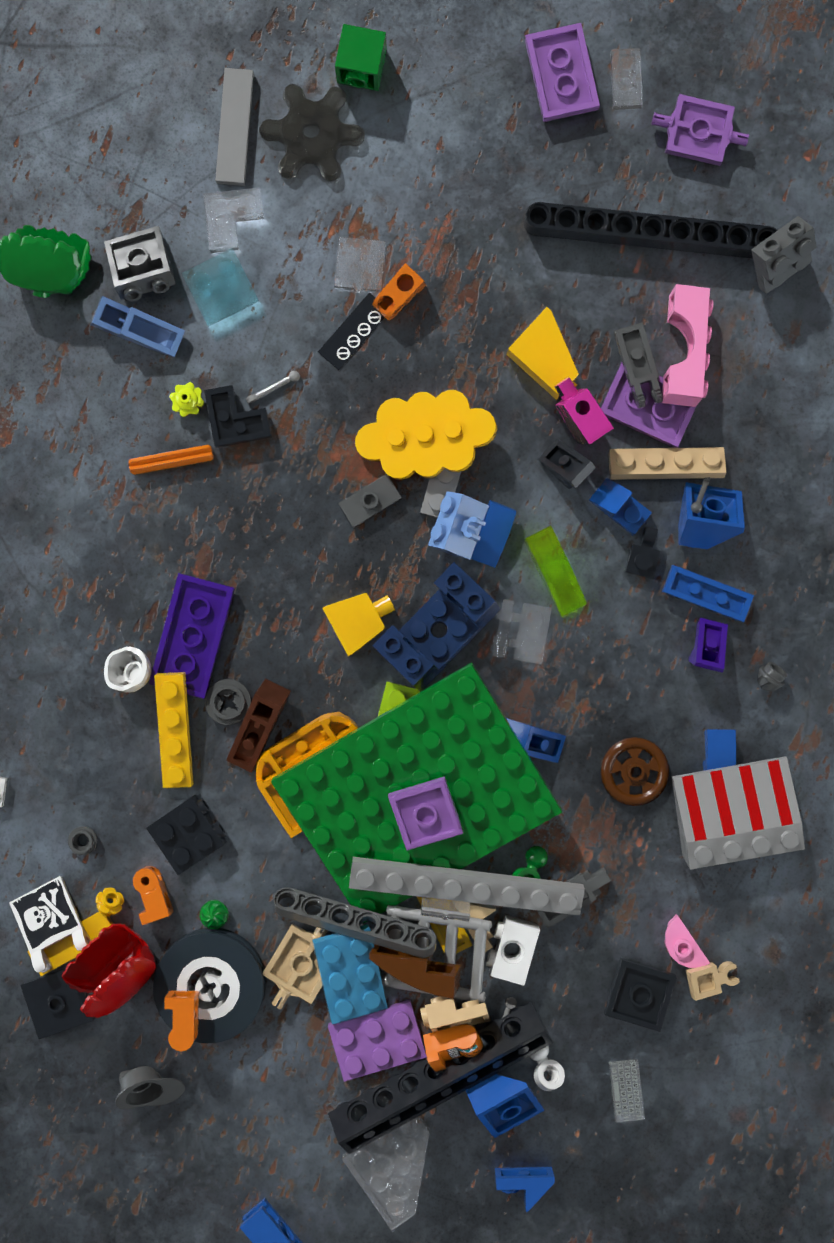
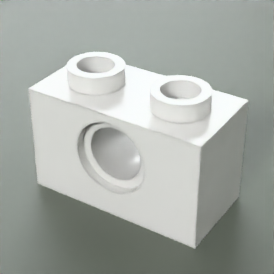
[486,915,540,986]

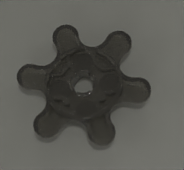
[259,84,365,181]

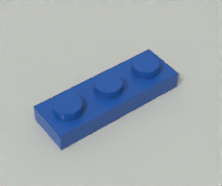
[662,565,754,622]

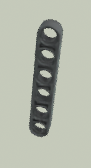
[273,887,436,958]

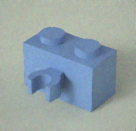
[428,491,489,560]

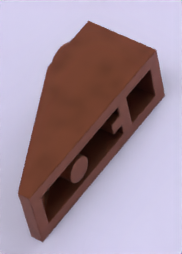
[226,678,291,773]

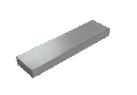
[215,68,254,186]

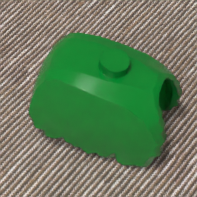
[0,225,92,298]

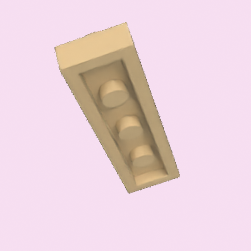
[608,447,727,480]

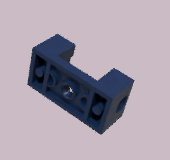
[373,562,501,692]

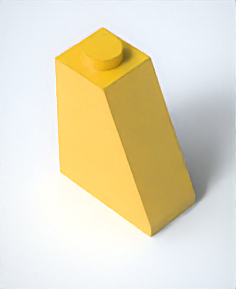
[506,307,579,400]

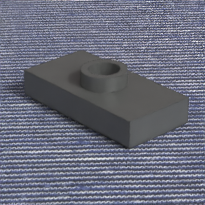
[338,474,402,528]

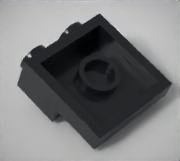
[146,795,227,875]

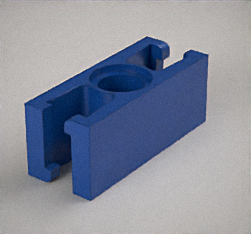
[240,1198,303,1243]

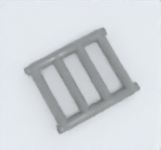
[382,905,492,1003]

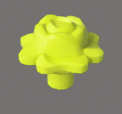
[170,382,204,417]

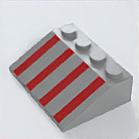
[672,756,805,870]

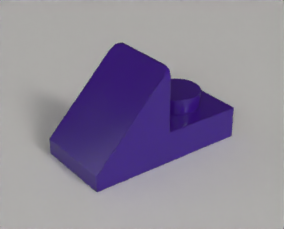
[688,618,728,673]

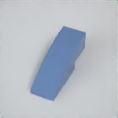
[90,296,185,357]

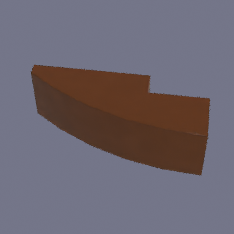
[369,944,461,999]

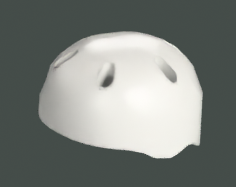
[104,647,152,693]

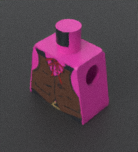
[554,377,614,445]

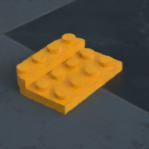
[256,712,358,838]

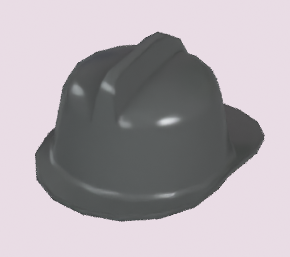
[115,1066,185,1109]

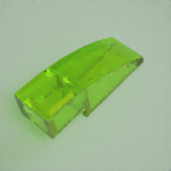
[524,525,587,617]

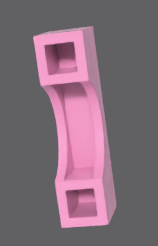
[662,284,713,407]

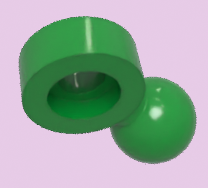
[512,846,548,879]

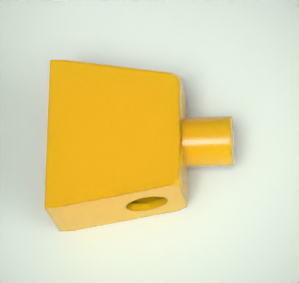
[323,593,395,656]

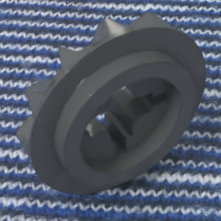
[205,679,251,725]

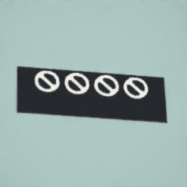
[318,292,385,370]

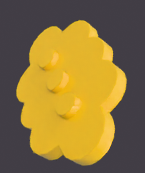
[355,390,497,480]

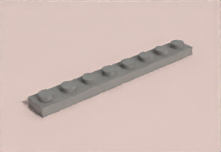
[349,857,585,915]

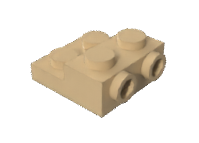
[420,996,490,1032]

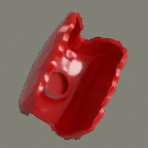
[62,923,156,1018]

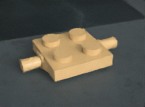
[263,923,328,1009]

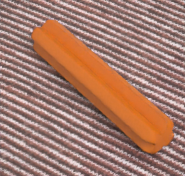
[128,445,213,475]

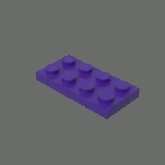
[149,573,235,699]

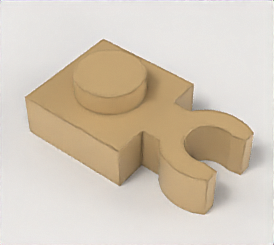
[686,961,740,1001]

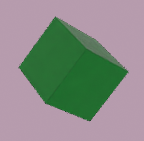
[335,24,387,91]

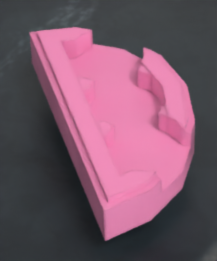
[664,914,710,968]

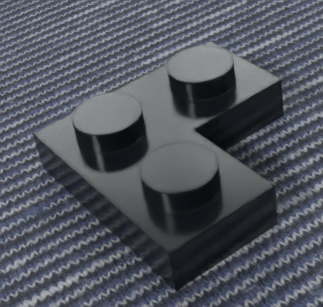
[204,385,272,448]

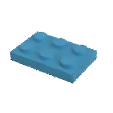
[312,924,388,1024]

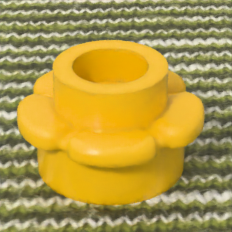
[96,887,124,916]

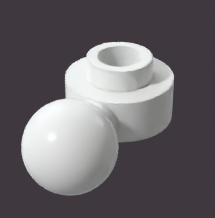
[529,1046,565,1091]

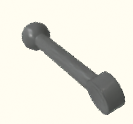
[691,477,711,513]

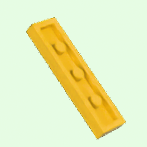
[154,672,194,788]

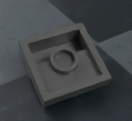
[751,216,816,294]
[104,226,176,301]

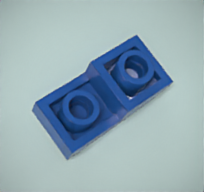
[471,500,516,568]
[703,729,736,771]

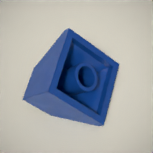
[678,482,745,549]
[466,1074,545,1138]

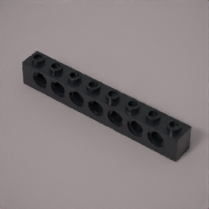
[328,1002,553,1154]

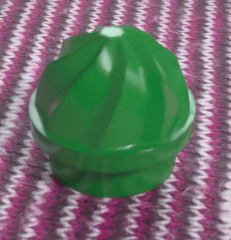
[200,900,229,929]

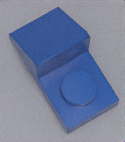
[589,478,652,536]
[495,1167,555,1212]

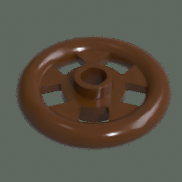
[601,737,669,806]

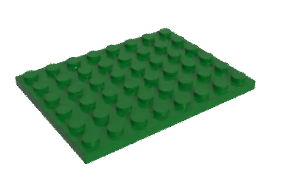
[271,662,562,923]

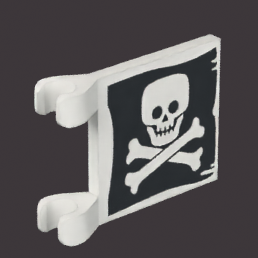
[9,876,91,973]

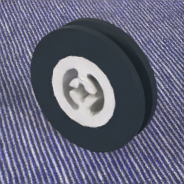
[153,928,266,1044]

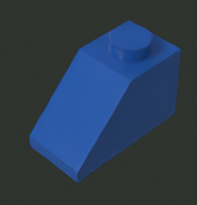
[506,718,566,763]

